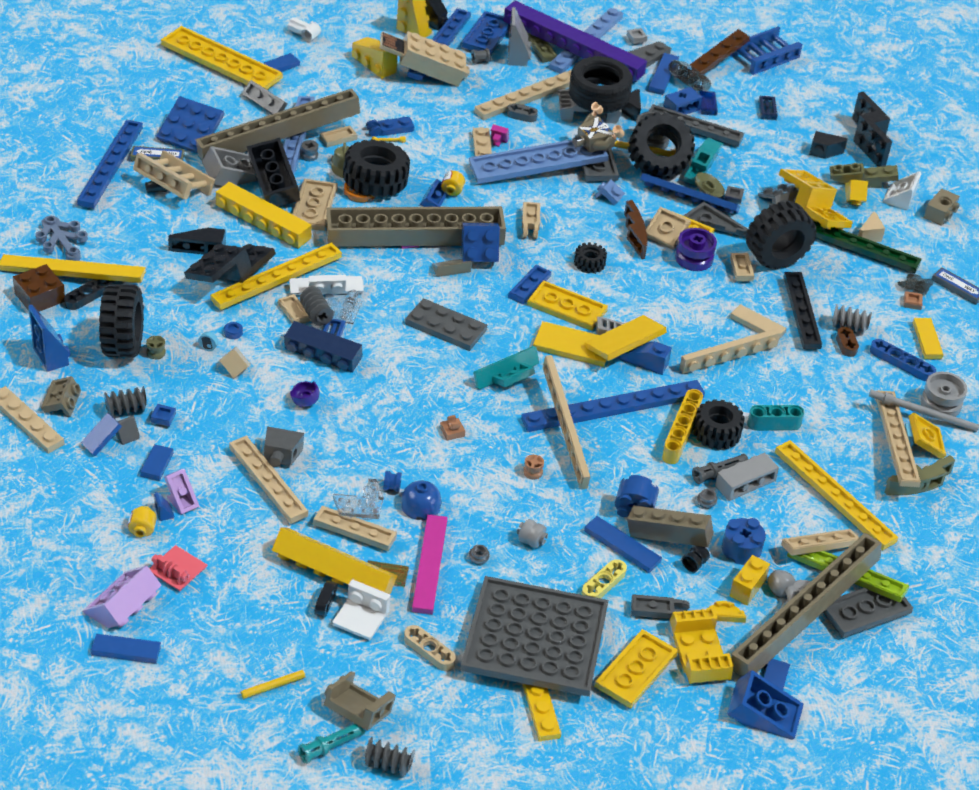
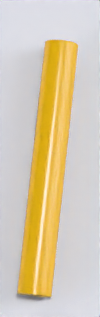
[240,669,305,699]

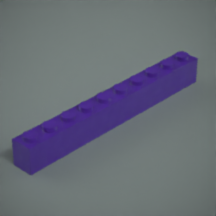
[503,0,647,82]

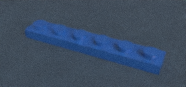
[640,173,740,214]

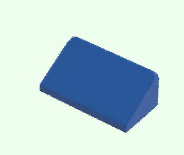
[419,179,447,207]

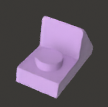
[164,469,199,514]

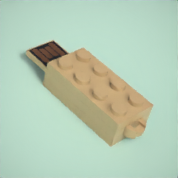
[380,31,470,87]

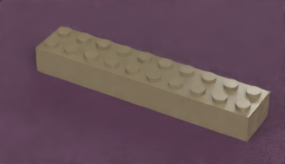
[326,206,506,247]

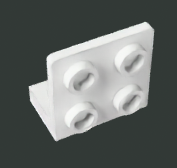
[333,579,391,640]

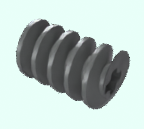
[300,286,334,326]
[104,386,147,416]
[365,737,415,777]

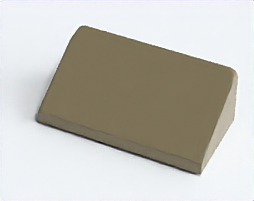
[432,259,472,277]

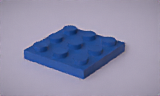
[156,96,225,154]

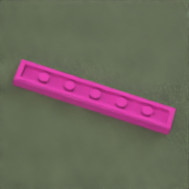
[412,514,448,615]

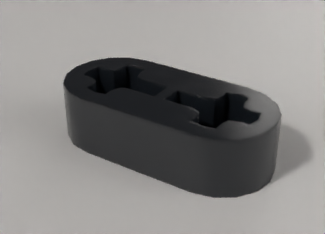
[314,580,338,617]

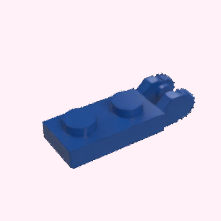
[366,116,415,136]

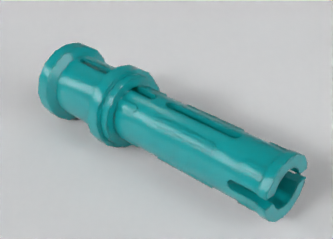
[298,724,365,764]

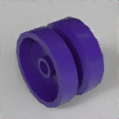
[675,228,717,271]

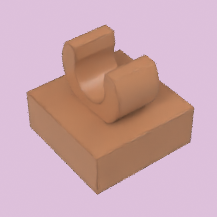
[440,415,466,441]

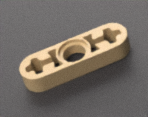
[404,625,456,671]

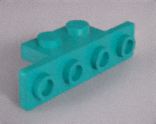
[473,346,539,389]

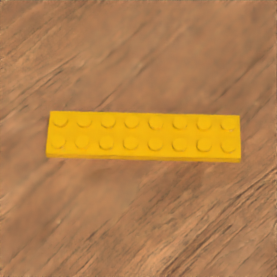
[161,26,283,90]

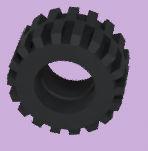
[693,399,745,450]

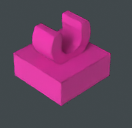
[491,124,509,147]

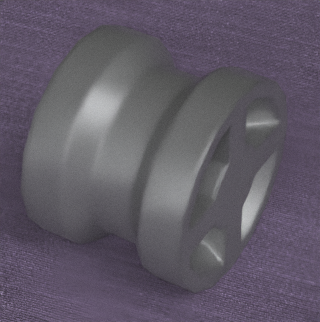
[301,140,318,161]

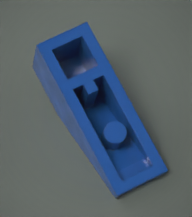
[616,341,672,375]

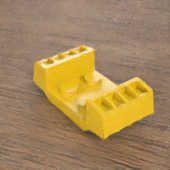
[670,608,733,684]

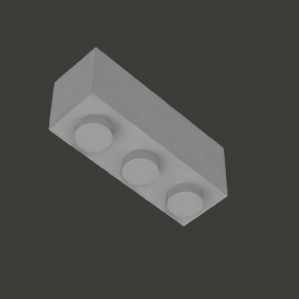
[715,453,779,501]

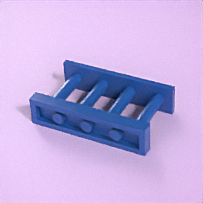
[730,26,803,75]

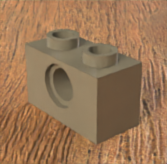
[924,188,960,226]

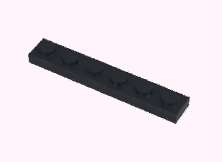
[783,272,822,349]

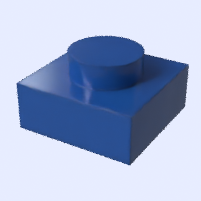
[151,404,176,427]

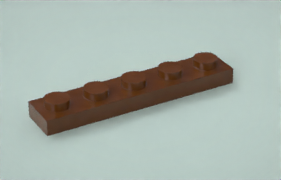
[682,29,750,82]

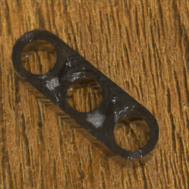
[669,60,711,92]

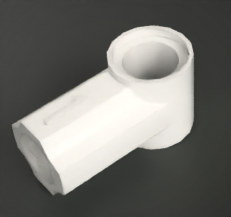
[288,17,321,42]

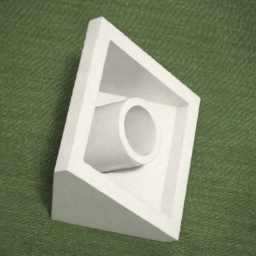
[883,171,921,211]

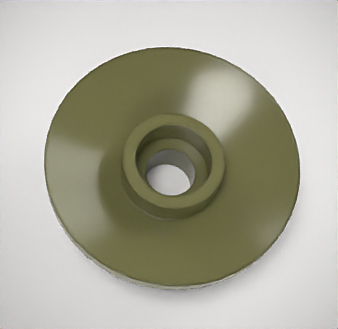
[695,172,725,198]

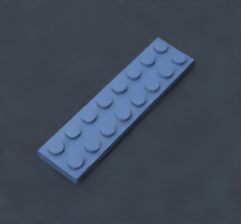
[469,140,608,184]

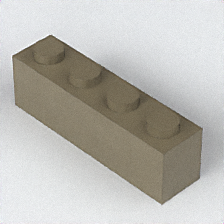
[627,506,714,547]

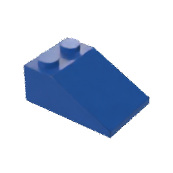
[28,305,71,372]
[727,670,804,740]

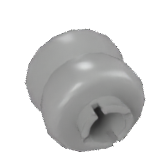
[517,519,548,548]

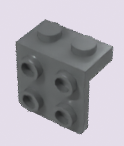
[758,184,799,205]

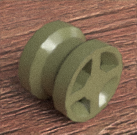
[146,336,166,360]

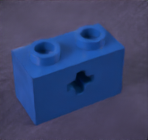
[663,87,702,115]

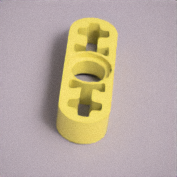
[581,559,627,598]

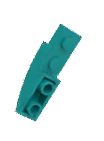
[683,137,723,187]

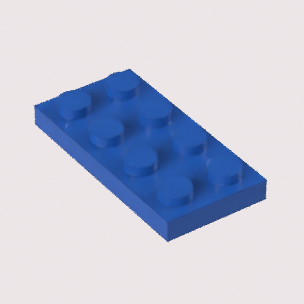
[462,11,510,56]

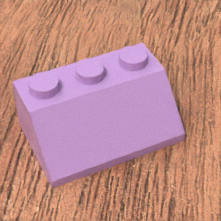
[83,565,162,628]

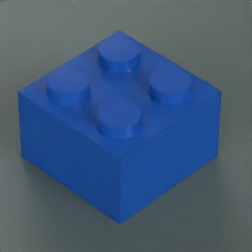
[461,223,500,262]

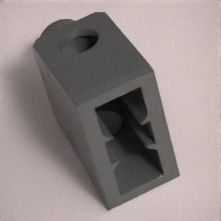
[264,426,304,467]

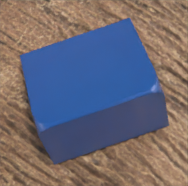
[154,492,175,521]

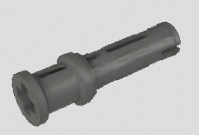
[692,454,748,484]

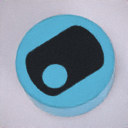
[198,332,218,351]

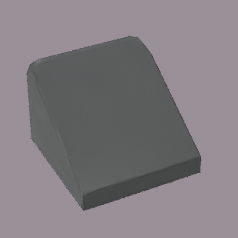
[116,416,140,445]

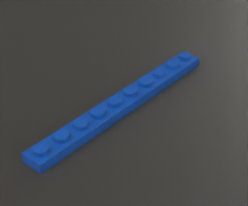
[521,380,705,432]

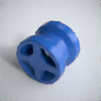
[383,471,402,492]

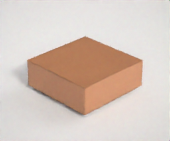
[903,291,923,310]

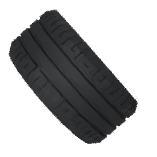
[569,56,633,113]

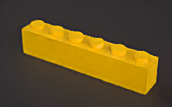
[216,182,312,249]
[271,527,397,594]

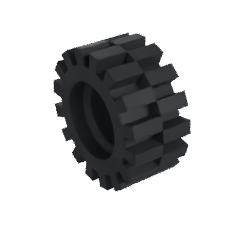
[574,242,607,274]

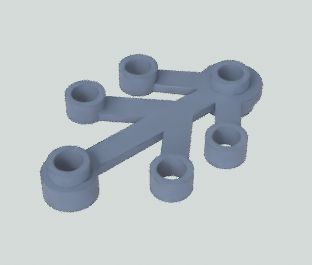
[35,215,88,261]

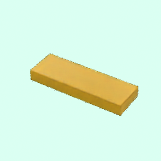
[912,318,944,359]

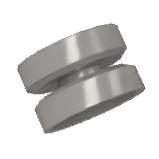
[921,371,968,417]

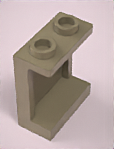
[324,671,396,731]

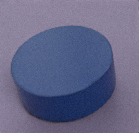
[224,322,243,339]

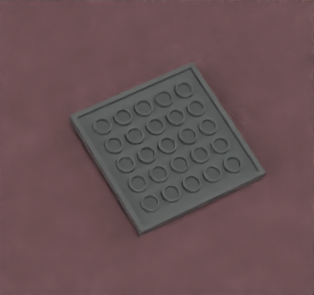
[460,576,609,697]

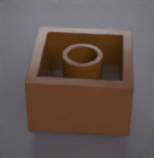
[13,264,65,312]

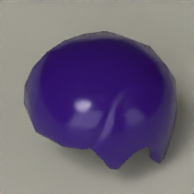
[290,381,320,407]

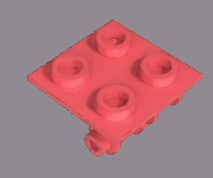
[149,545,208,591]

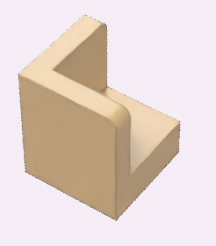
[219,347,250,378]

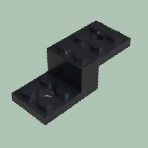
[852,91,892,167]
[184,244,276,283]

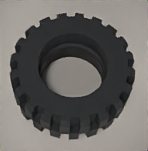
[628,112,695,180]
[343,139,410,197]
[746,201,816,269]
[99,284,144,358]

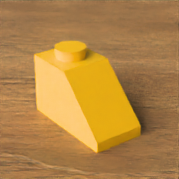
[845,180,868,206]

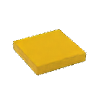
[908,412,946,459]

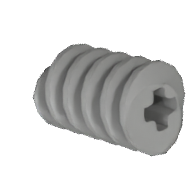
[832,304,872,334]

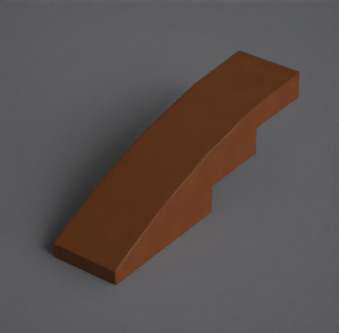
[624,200,647,259]

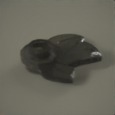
[897,274,933,296]

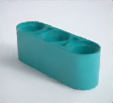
[747,405,804,431]

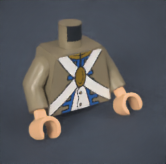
[572,102,624,152]

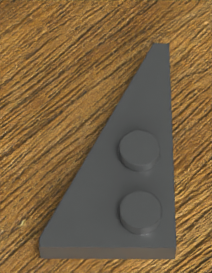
[683,202,748,237]

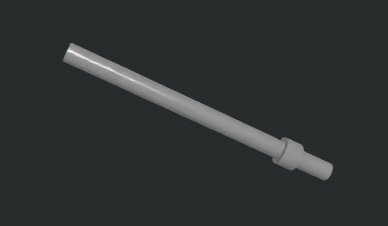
[869,389,979,432]

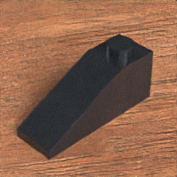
[168,227,226,255]

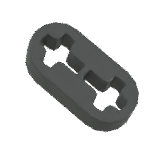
[507,103,538,122]

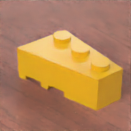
[396,0,432,38]
[351,37,398,79]

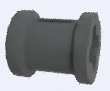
[471,48,490,64]

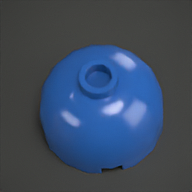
[401,480,442,520]

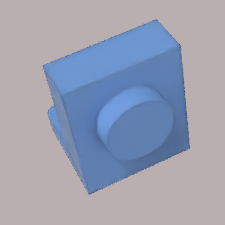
[595,179,625,205]

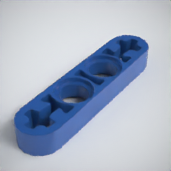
[870,339,936,381]

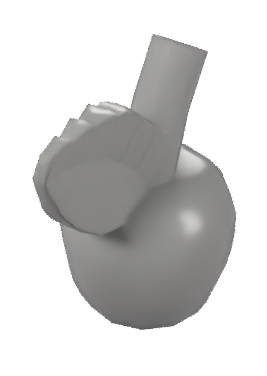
[768,569,811,602]

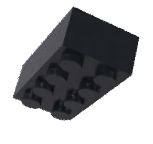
[247,138,300,207]

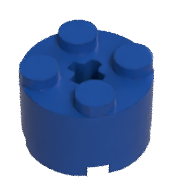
[615,475,659,517]
[721,518,766,565]

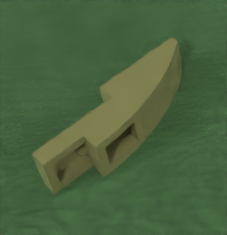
[829,163,899,188]
[884,455,955,495]

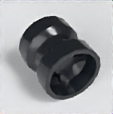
[682,546,710,572]

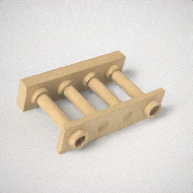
[133,150,215,199]

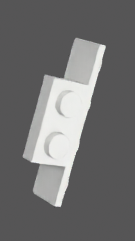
[289,275,364,295]

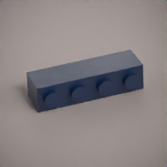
[284,321,363,372]

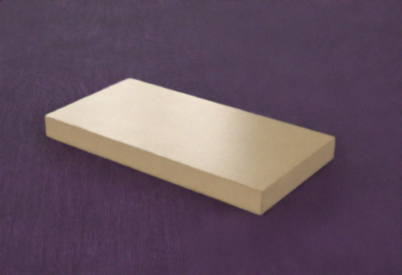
[292,179,338,231]

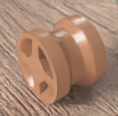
[523,454,544,480]

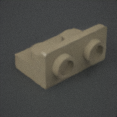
[41,376,81,417]

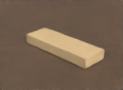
[730,304,787,339]

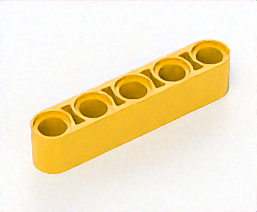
[662,389,703,464]

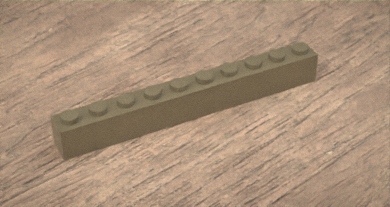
[195,88,360,161]
[731,533,882,677]

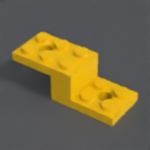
[778,169,853,230]

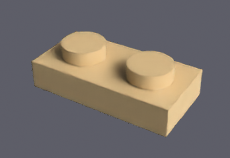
[730,253,754,282]

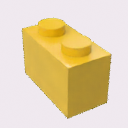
[729,555,770,606]

